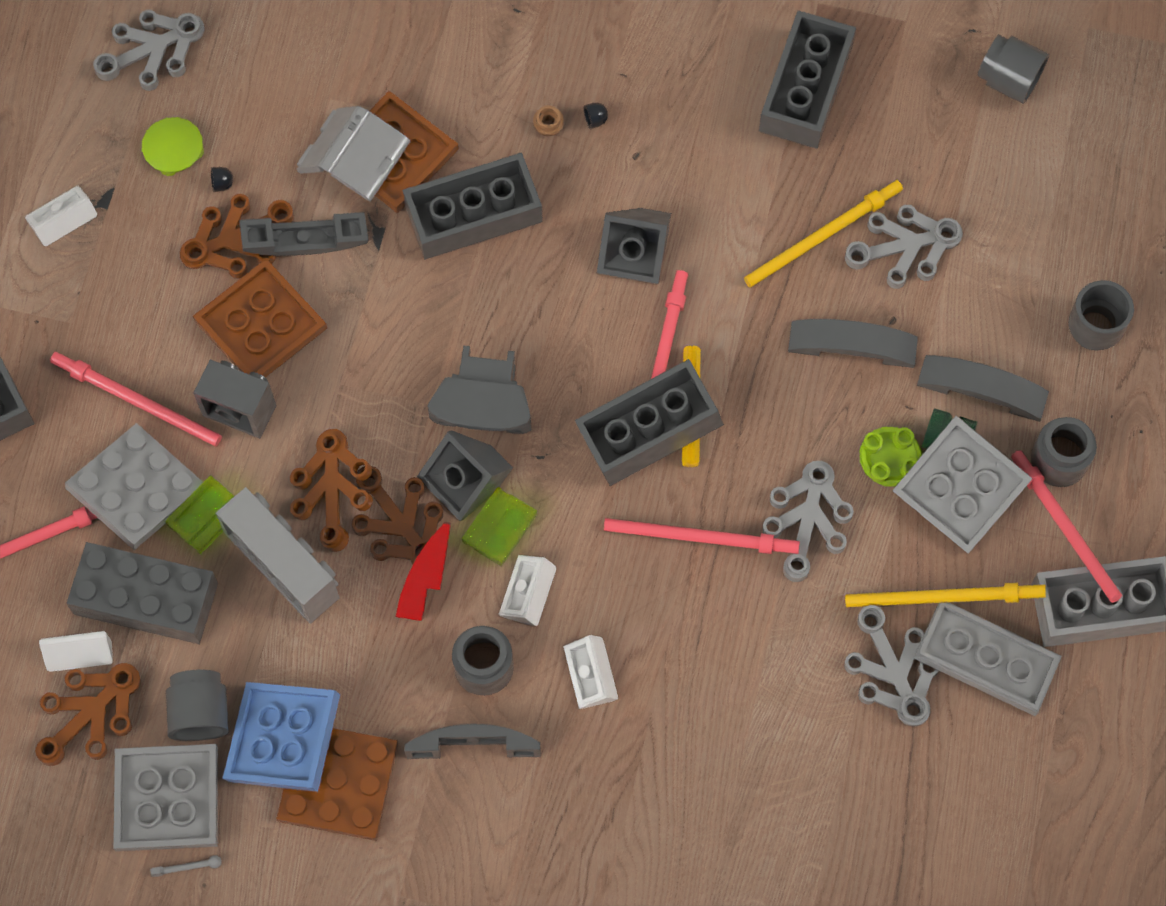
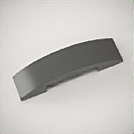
[239,212,368,256]
[788,319,918,368]
[917,355,1049,422]
[405,724,541,759]

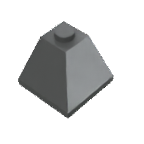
[597,208,672,284]
[417,430,513,521]

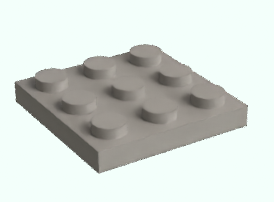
[892,415,1032,554]
[65,423,205,550]
[113,744,218,852]

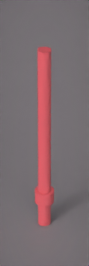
[651,270,688,379]
[50,352,222,447]
[1011,450,1122,603]
[0,506,97,559]
[604,518,800,554]

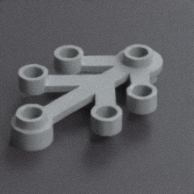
[93,10,205,91]
[845,205,963,289]
[762,461,854,582]
[844,605,939,726]

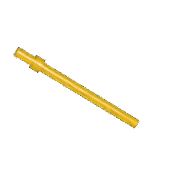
[744,180,903,288]
[845,582,1046,607]

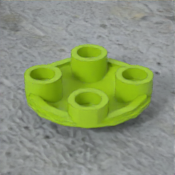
[142,117,204,176]
[859,427,922,487]

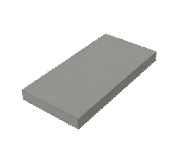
[914,602,1062,716]

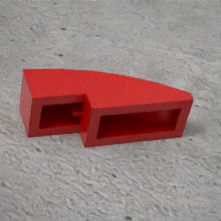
[395,522,451,621]

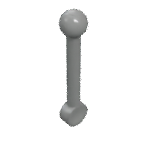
[150,855,222,877]

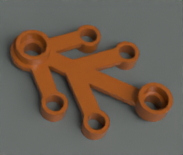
[180,194,294,279]
[290,429,373,552]
[35,663,141,766]

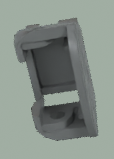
[428,346,532,434]

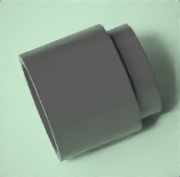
[977,34,1050,104]
[1068,280,1134,351]
[1031,417,1097,487]
[452,626,514,696]
[165,670,229,741]

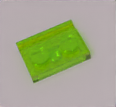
[165,475,234,555]
[462,487,538,567]

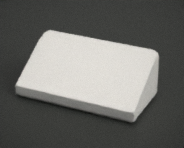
[25,186,97,246]
[499,555,556,626]
[39,631,113,672]
[563,635,618,709]

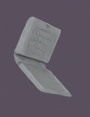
[296,106,410,202]

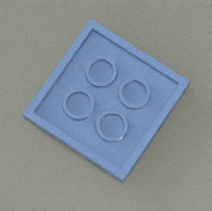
[223,682,340,792]

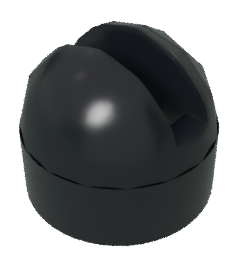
[583,103,608,129]
[211,167,233,192]

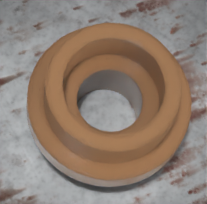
[533,106,564,136]

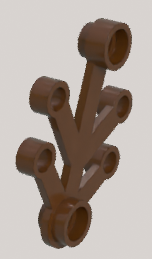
[352,466,444,565]

